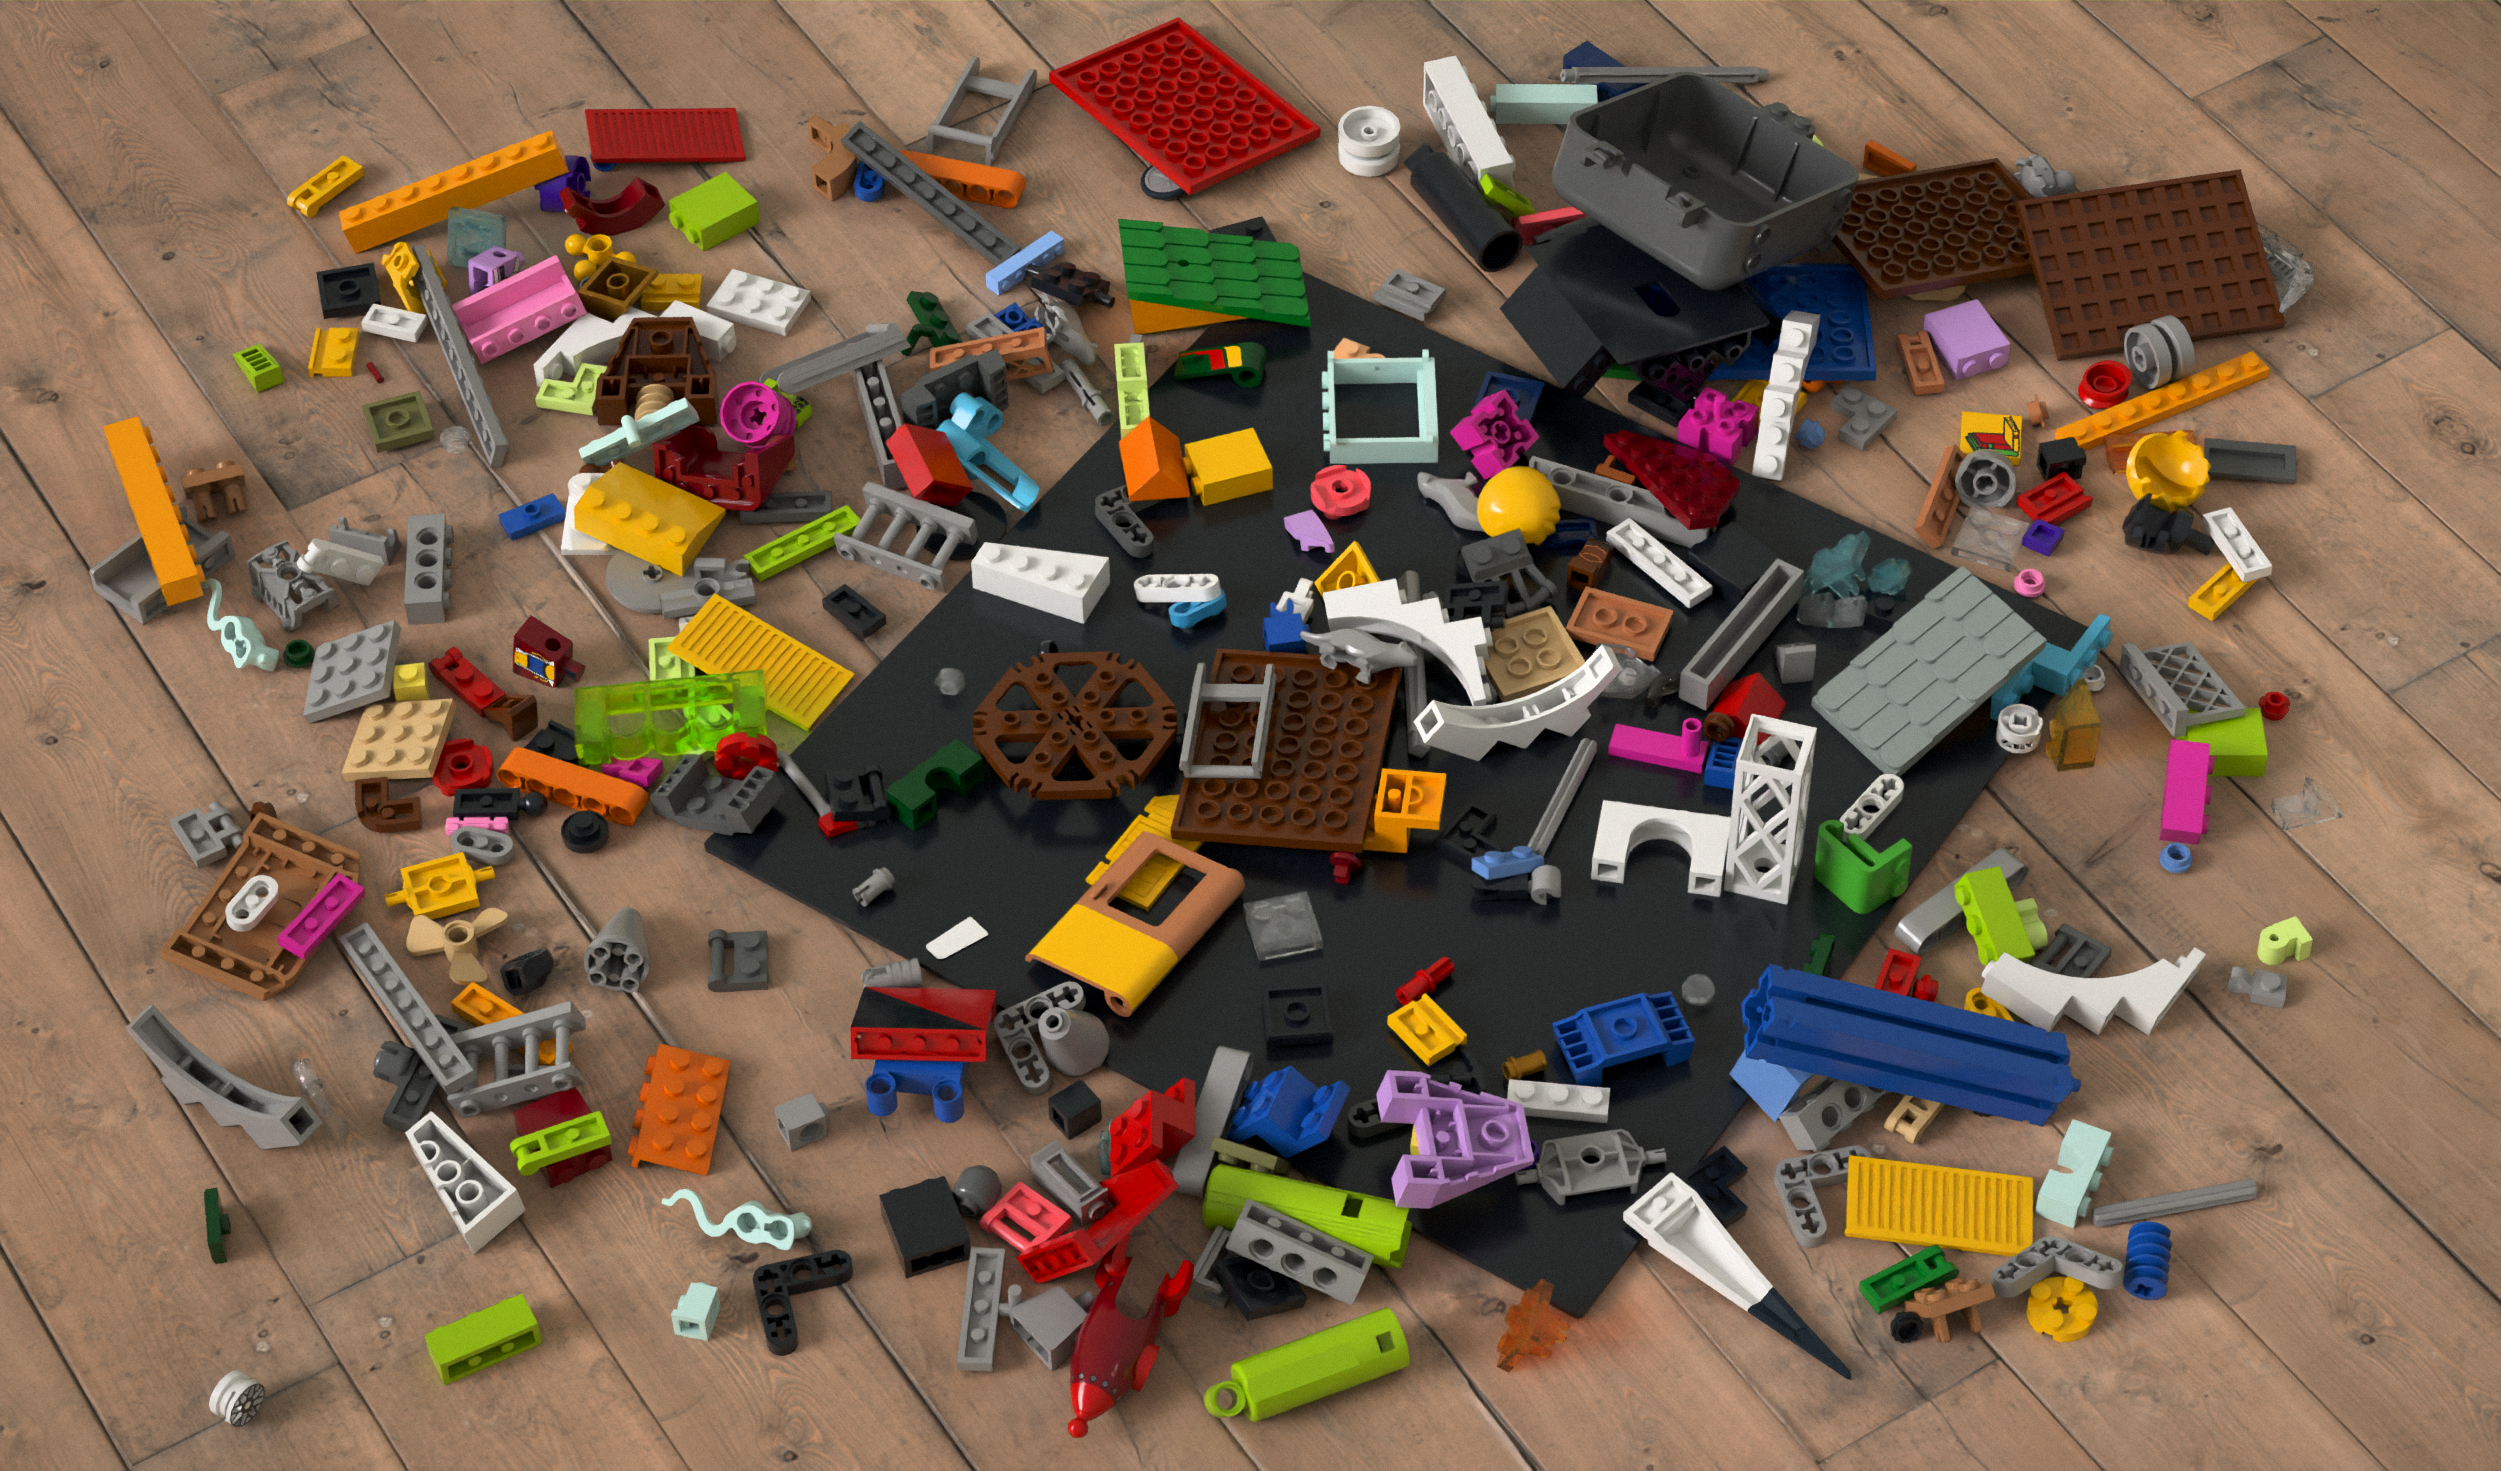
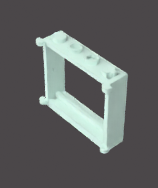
[1322,349,1439,464]

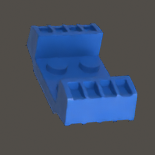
[1552,991,1696,1087]

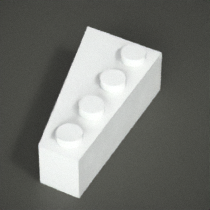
[971,542,1110,624]
[405,1111,526,1255]

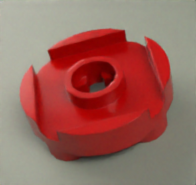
[715,732,778,781]
[431,738,494,797]

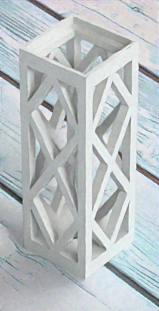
[1724,714,1817,905]

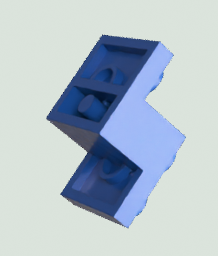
[1227,1066,1351,1159]

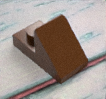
[483,694,538,742]

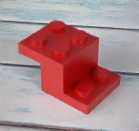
[1110,1077,1196,1177]

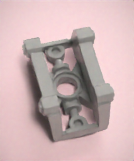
[247,540,339,633]

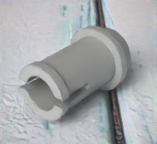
[852,867,895,907]

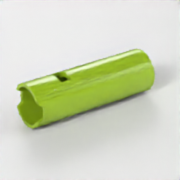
[1202,1164,1413,1269]

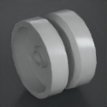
[2124,315,2195,389]

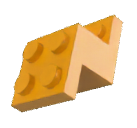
[1363,768,1447,853]

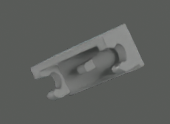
[328,516,401,566]
[1189,1225,1239,1310]

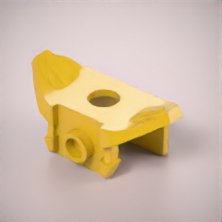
[381,242,448,314]

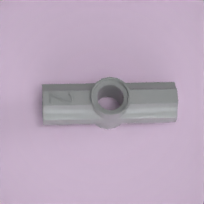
[659,578,756,619]

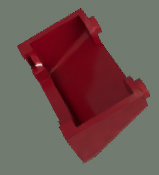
[653,425,795,511]

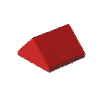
[1713,672,1786,746]

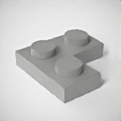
[1831,384,1898,451]

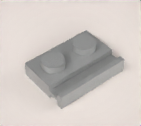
[1374,268,1446,322]

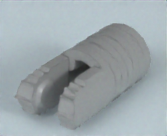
[860,958,923,989]

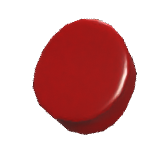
[2078,360,2132,409]

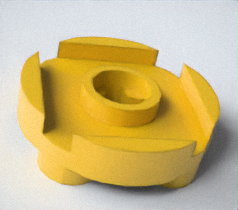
[2026,1276,2098,1342]

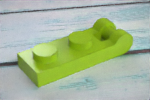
[510,1110,612,1176]

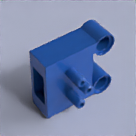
[865,1060,970,1123]

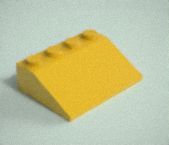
[574,462,726,577]

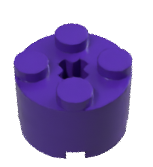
[534,155,591,212]

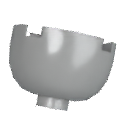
[1955,449,2016,511]

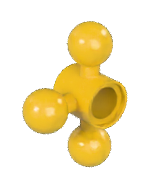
[565,234,637,282]

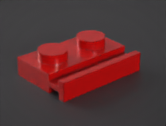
[2016,472,2093,526]

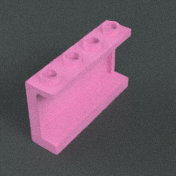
[451,255,587,365]

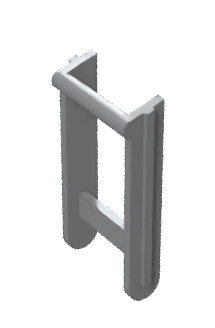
[925,56,1037,166]
[759,323,911,394]
[1179,663,1277,779]

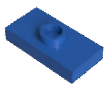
[498,493,566,541]

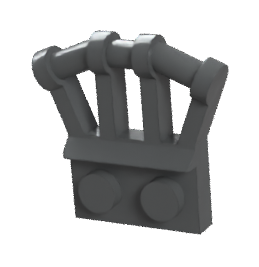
[1461,528,1559,620]

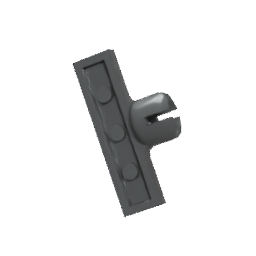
[373,1014,467,1132]

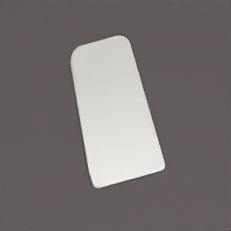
[926,917,988,959]

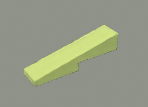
[1114,342,1150,440]

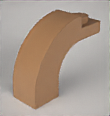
[807,114,859,202]

